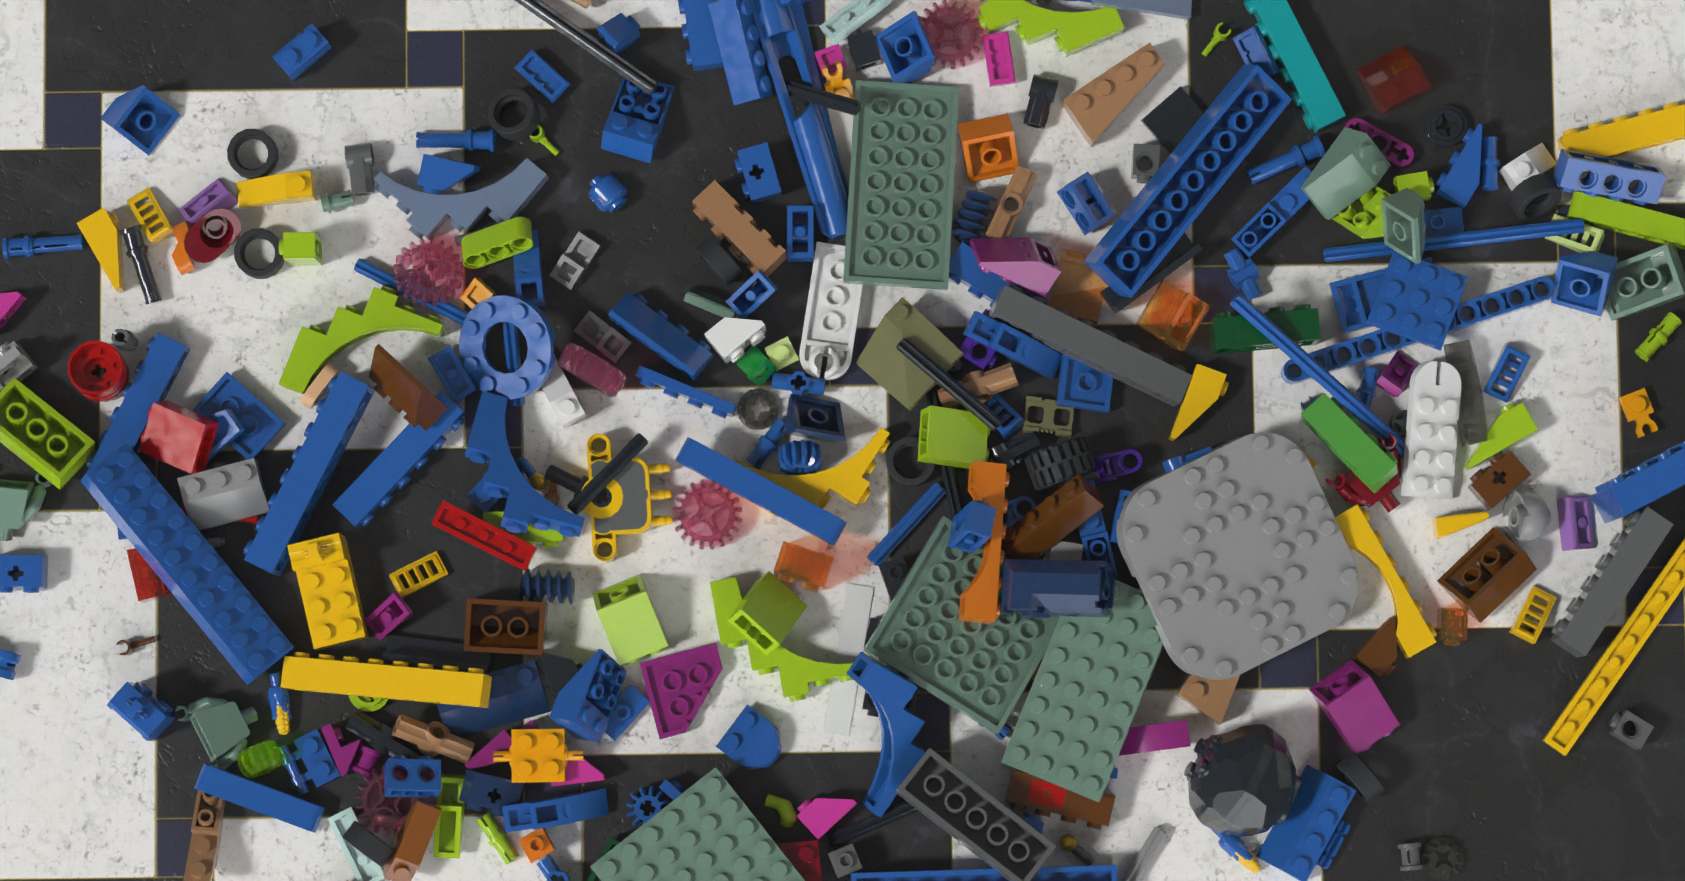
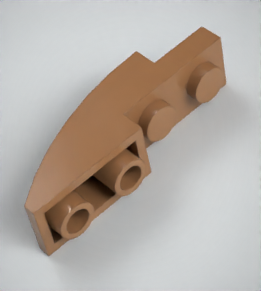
[183,790,225,881]

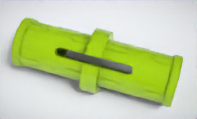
[1635,312,1682,362]
[476,812,520,865]

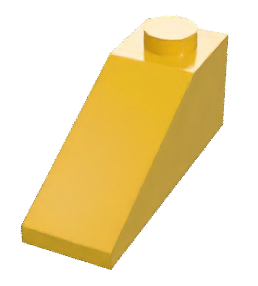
[237,171,317,208]
[77,208,125,293]
[1169,364,1229,441]

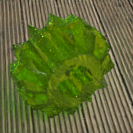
[237,740,283,778]

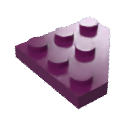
[640,643,723,740]

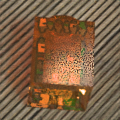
[1437,608,1468,646]

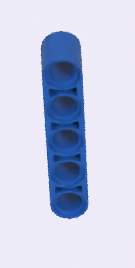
[194,763,325,833]

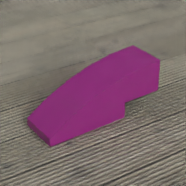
[464,720,540,769]
[1119,720,1191,756]

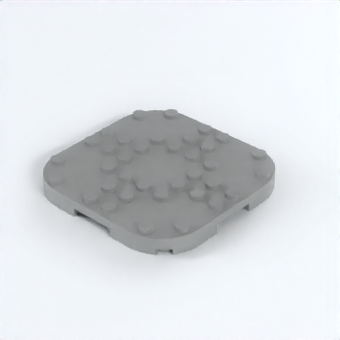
[1116,432,1358,680]

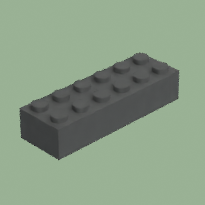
[1550,507,1674,658]
[897,748,1056,881]

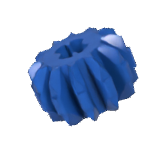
[778,440,822,475]
[626,786,670,826]

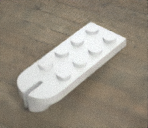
[799,242,863,380]
[1401,361,1461,499]

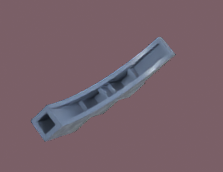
[373,158,549,240]

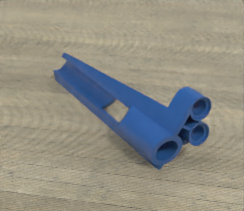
[749,0,849,239]

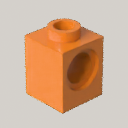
[518,828,557,863]

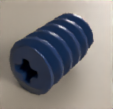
[951,190,998,247]
[519,568,575,604]

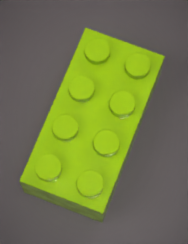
[0,378,95,490]

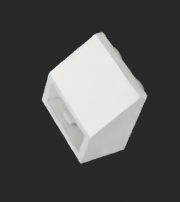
[704,317,766,364]

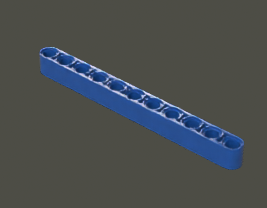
[1281,277,1555,385]

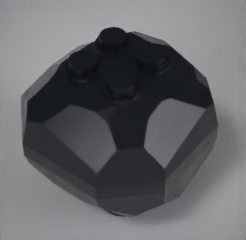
[1184,724,1301,837]

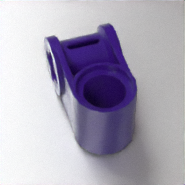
[1094,449,1142,485]

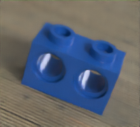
[1057,172,1116,236]
[384,755,441,798]

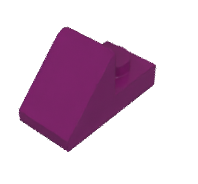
[1376,350,1419,398]
[365,591,413,641]
[321,723,364,776]

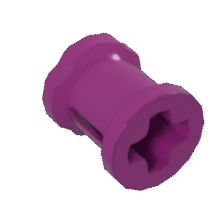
[351,744,382,777]

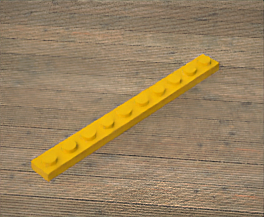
[1542,537,1685,756]

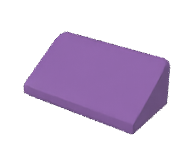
[178,178,238,227]
[1557,496,1595,551]

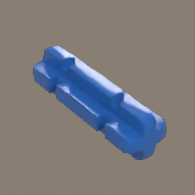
[1316,819,1351,869]

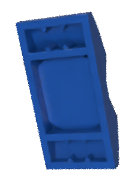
[1329,257,1432,334]

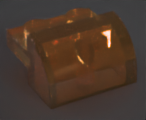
[1136,279,1210,351]

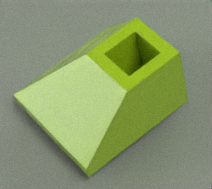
[1331,186,1391,239]

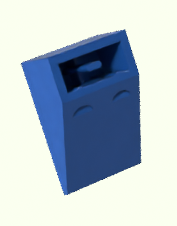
[601,77,675,163]
[549,649,627,743]

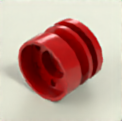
[68,341,129,402]

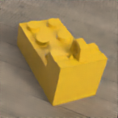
[287,533,369,650]

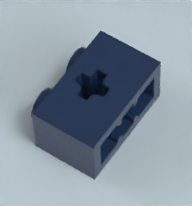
[459,769,523,817]

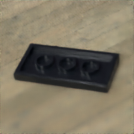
[1141,86,1249,191]

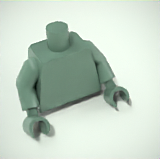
[0,473,52,541]
[175,697,258,770]

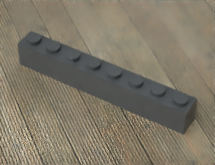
[988,285,1193,407]

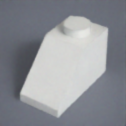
[1499,143,1557,191]

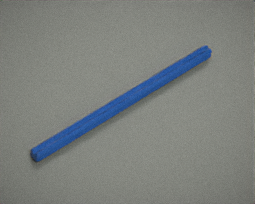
[1323,218,1584,262]
[1230,294,1405,459]

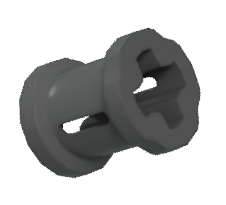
[1397,842,1424,871]

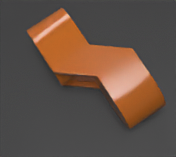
[172,221,196,275]

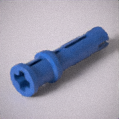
[416,129,496,152]
[1246,135,1325,185]
[2,233,84,259]

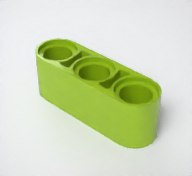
[461,217,533,269]

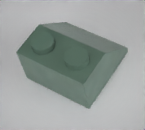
[1382,188,1426,264]

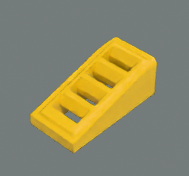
[127,187,174,245]
[1432,512,1489,539]
[389,551,449,598]
[1509,585,1557,644]

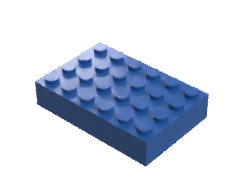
[1590,441,1685,523]

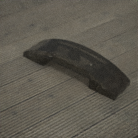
[1443,339,1488,447]

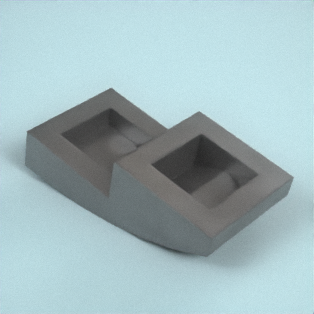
[549,231,602,290]

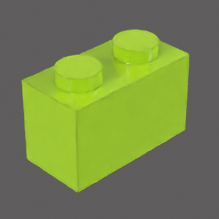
[279,232,322,265]

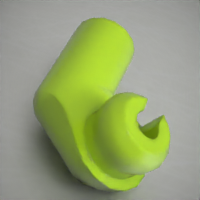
[764,794,797,828]

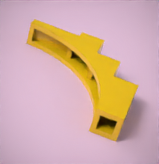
[735,428,891,517]

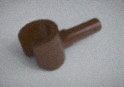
[116,636,155,655]

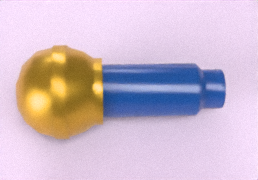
[517,456,547,491]

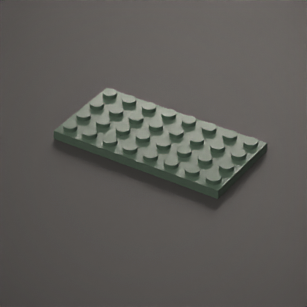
[843,80,959,290]
[1001,580,1163,803]

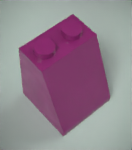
[1309,660,1400,755]

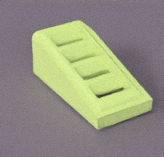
[1545,214,1605,253]

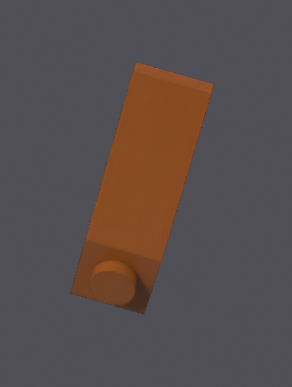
[383,799,442,881]

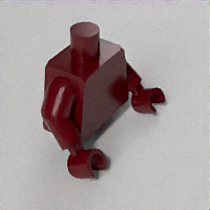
[1325,431,1402,513]

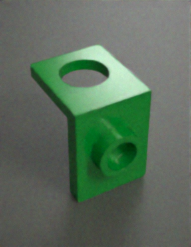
[736,346,777,387]

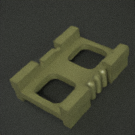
[1023,396,1074,437]

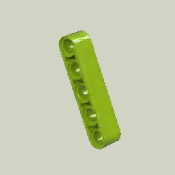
[1567,192,1685,249]

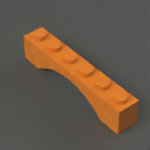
[958,461,1010,624]

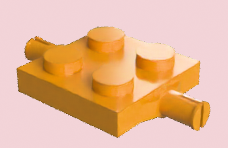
[493,729,584,783]

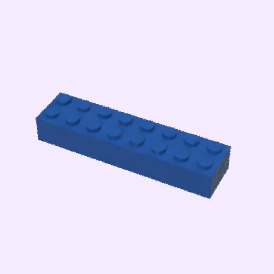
[243,371,375,577]

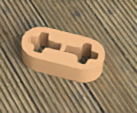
[300,362,341,409]

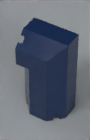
[1000,559,1115,618]

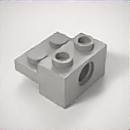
[0,341,38,392]

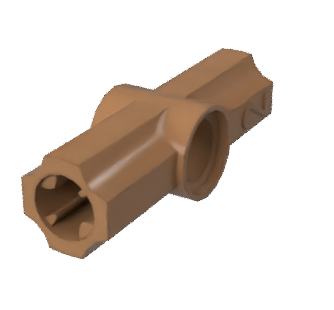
[984,165,1037,238]
[937,363,1019,409]
[392,714,474,763]

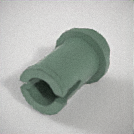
[320,190,354,214]

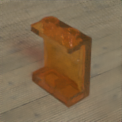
[1048,249,1107,325]

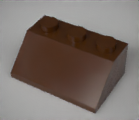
[369,344,448,431]
[1437,527,1537,623]
[464,598,548,655]

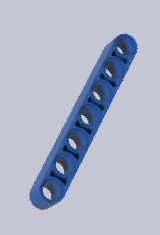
[675,437,847,546]

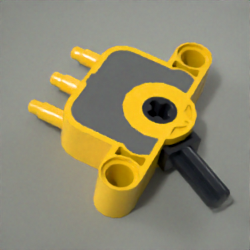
[545,433,673,563]

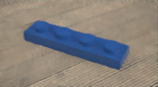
[635,365,737,419]

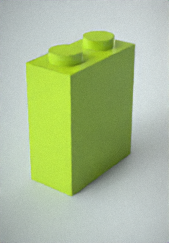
[918,406,991,469]
[727,571,807,656]

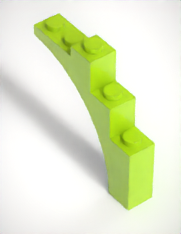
[976,0,1125,57]
[279,285,445,395]
[710,577,853,702]

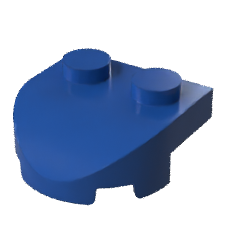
[716,705,782,770]

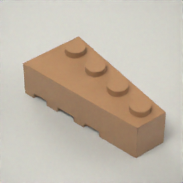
[1062,42,1164,147]
[692,180,787,277]
[1175,674,1240,725]

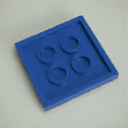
[1366,250,1468,351]

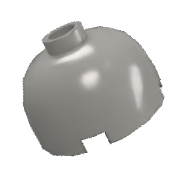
[1503,491,1551,543]

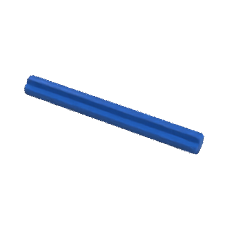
[354,258,469,325]

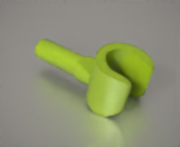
[1201,22,1231,57]
[529,125,560,156]

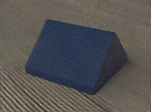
[783,394,846,443]

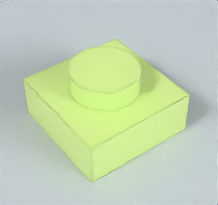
[764,336,799,372]

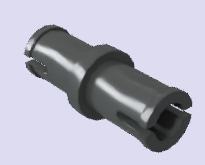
[111,329,138,352]

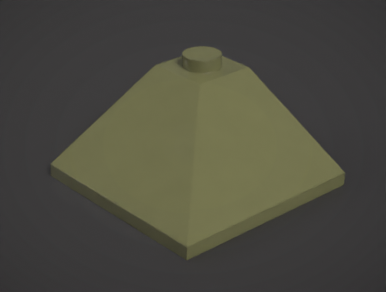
[856,297,964,411]

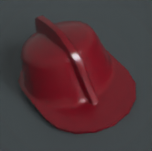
[184,208,242,263]

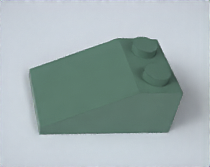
[1300,127,1391,220]
[1606,244,1685,321]

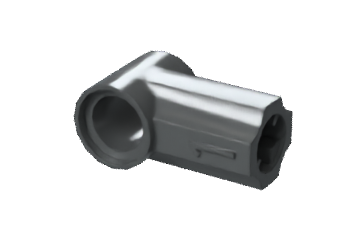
[345,143,375,196]

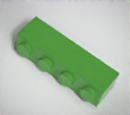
[1301,393,1398,494]

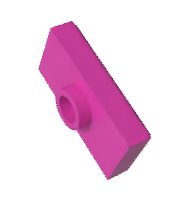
[982,31,1016,87]

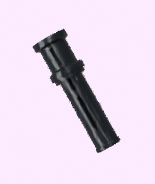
[119,224,162,305]

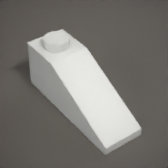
[541,353,587,429]

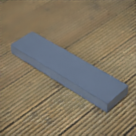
[1091,0,1192,20]

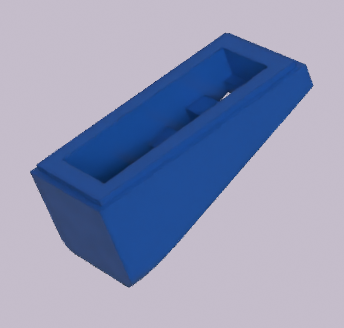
[1483,343,1531,403]
[985,393,1024,441]

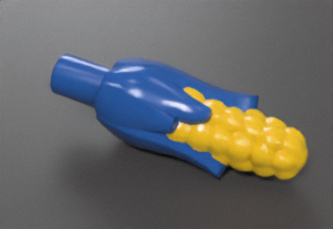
[268,672,292,735]
[1211,829,1261,873]

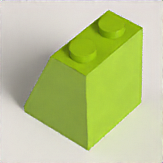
[592,574,668,666]

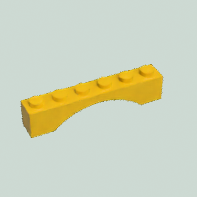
[1335,504,1437,658]

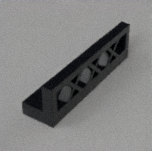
[1100,232,1203,314]
[382,635,492,673]

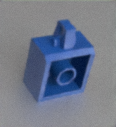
[107,681,176,741]

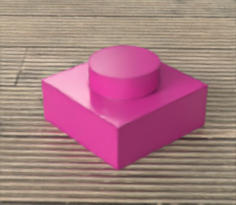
[814,43,848,78]

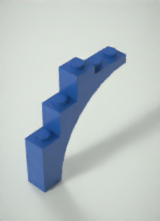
[465,391,585,537]
[846,652,926,817]

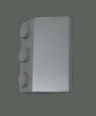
[177,458,270,531]

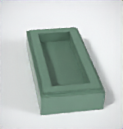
[683,287,737,318]

